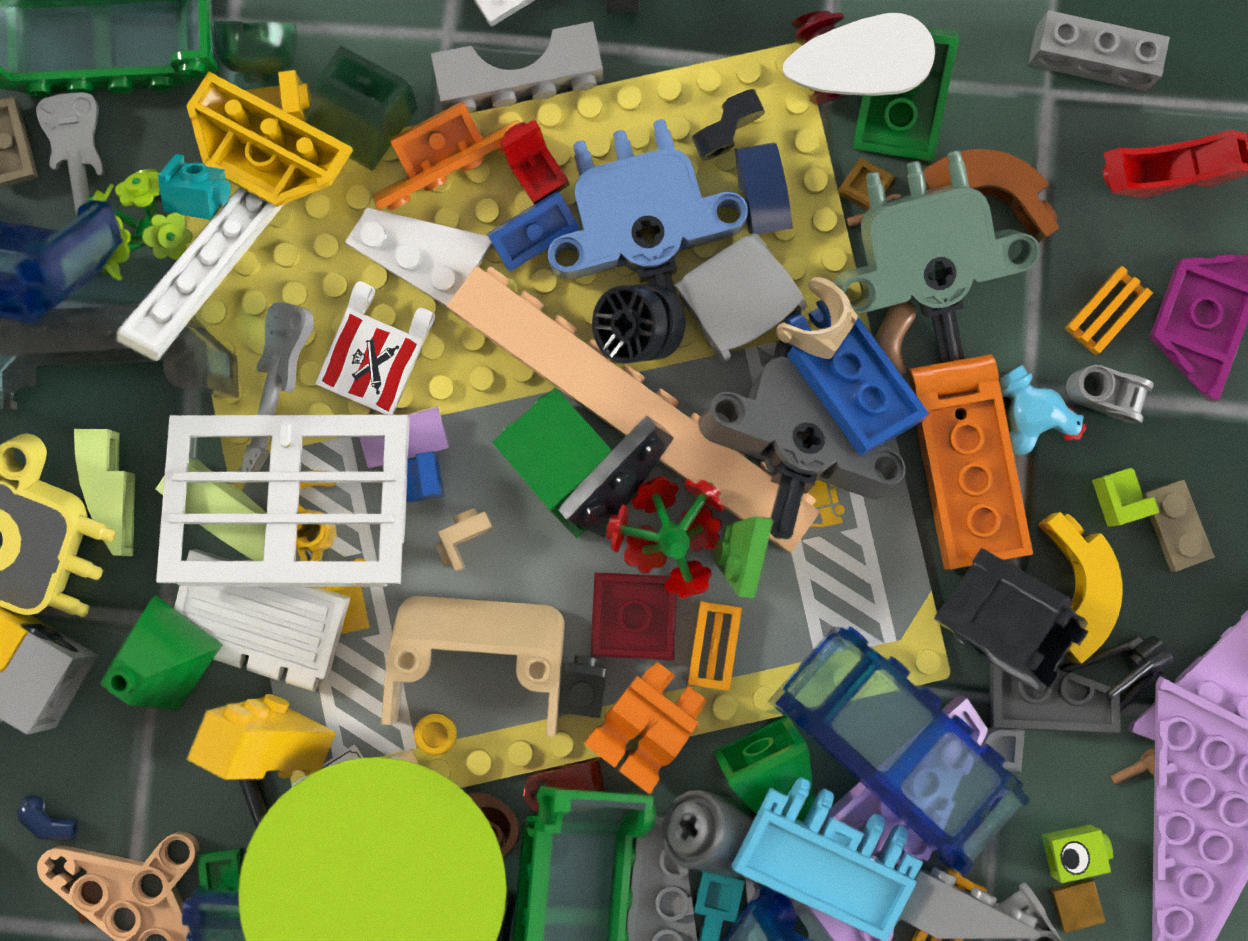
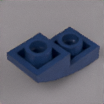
[735,142,793,235]

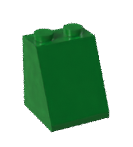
[492,387,612,538]

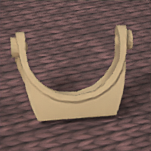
[776,277,858,359]

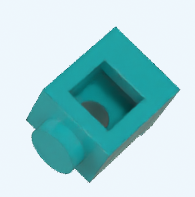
[158,154,230,220]

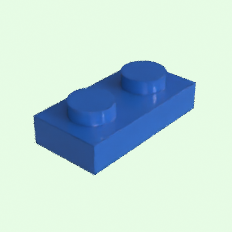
[486,191,580,271]

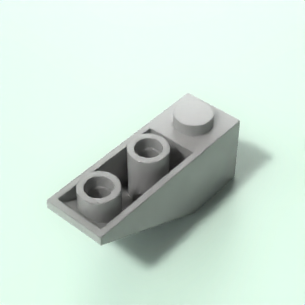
[899,867,1043,939]

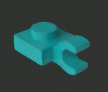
[694,872,745,941]

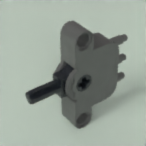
[698,340,906,539]

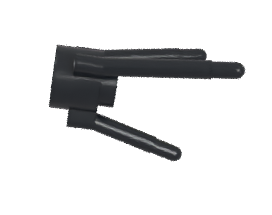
[1060,635,1173,713]

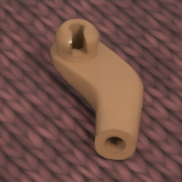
[875,301,916,375]

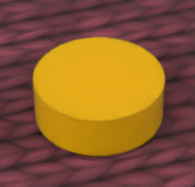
[414,713,458,756]

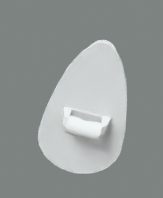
[783,13,935,96]

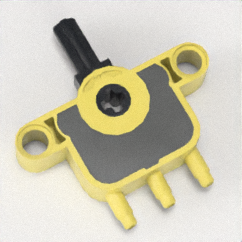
[0,433,116,618]

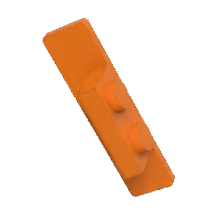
[372,101,520,210]

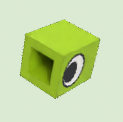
[1041,824,1113,883]

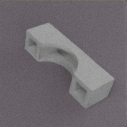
[431,21,603,113]

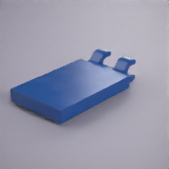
[784,300,929,457]

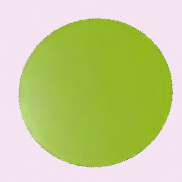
[239,757,506,941]

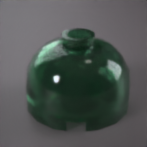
[213,21,297,83]

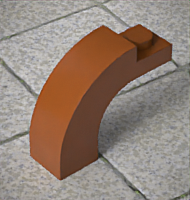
[922,149,1060,244]

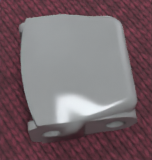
[674,233,807,364]

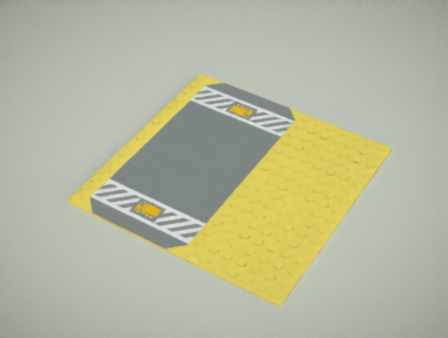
[182,43,950,788]

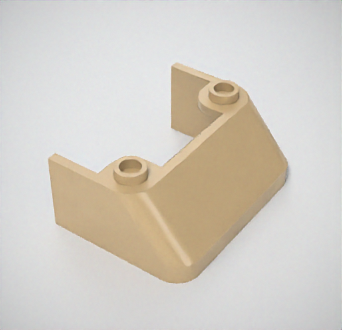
[381,596,565,737]

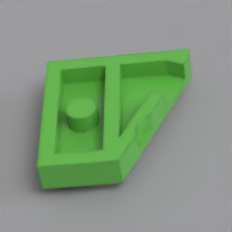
[714,516,773,598]

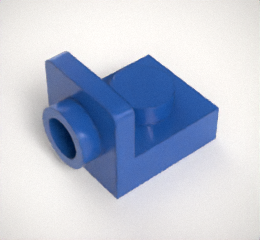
[406,451,445,503]

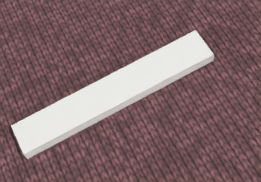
[117,187,283,361]

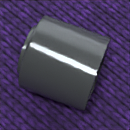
[662,790,756,877]

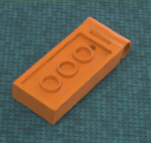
[908,354,1033,570]

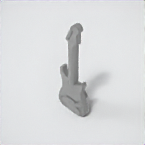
[36,92,105,278]
[237,302,314,472]

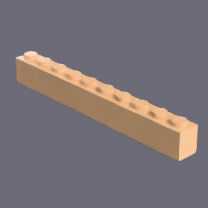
[447,265,820,553]

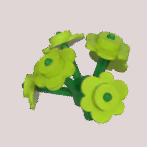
[85,169,193,281]

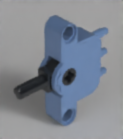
[548,119,748,296]

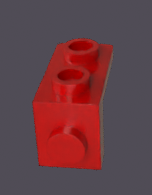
[499,119,570,205]

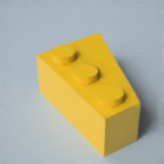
[187,694,337,779]

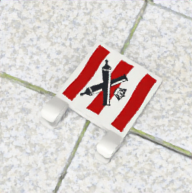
[315,281,436,415]

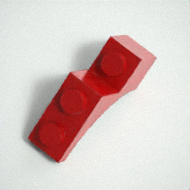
[1103,129,1248,199]

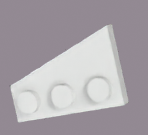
[345,208,493,308]

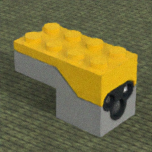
[0,606,99,735]

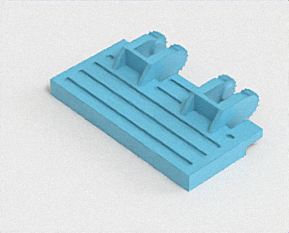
[731,777,923,941]

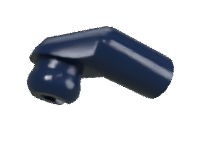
[17,795,78,841]

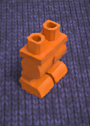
[583,662,707,795]

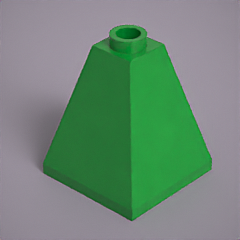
[100,595,223,711]
[713,715,814,822]

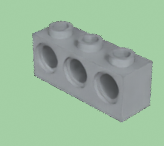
[1028,10,1170,91]

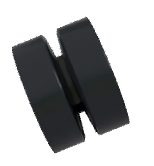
[592,284,685,364]

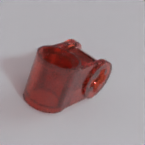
[524,758,606,812]

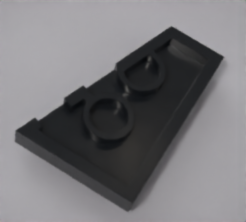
[557,415,674,538]

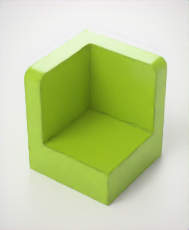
[1092,468,1160,527]

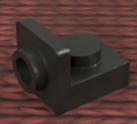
[558,655,607,718]

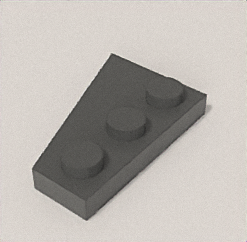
[990,663,1121,734]

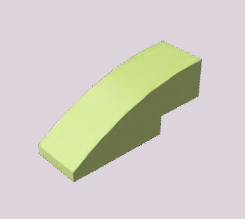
[74,429,135,556]
[156,457,267,561]

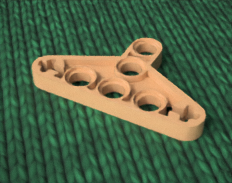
[37,831,201,941]

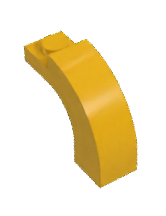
[1038,512,1123,664]

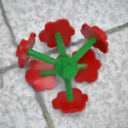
[606,476,726,599]

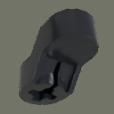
[692,89,765,161]

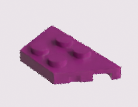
[1149,254,1248,402]

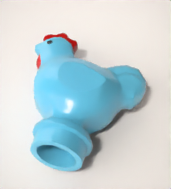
[999,365,1086,456]

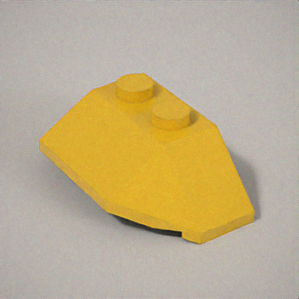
[186,72,353,207]

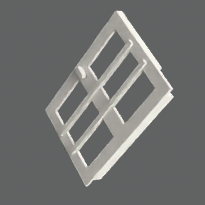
[156,415,410,587]

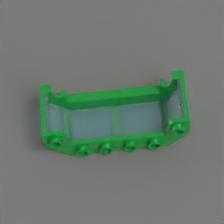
[0,0,218,98]
[512,786,656,941]

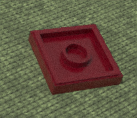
[590,572,677,660]

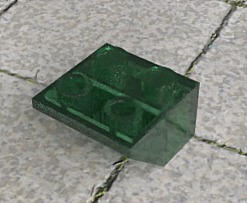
[306,46,418,171]

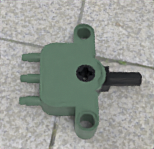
[833,150,1040,363]

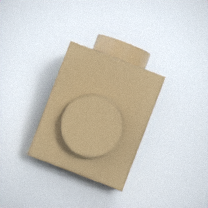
[436,508,495,572]

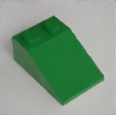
[853,26,959,162]

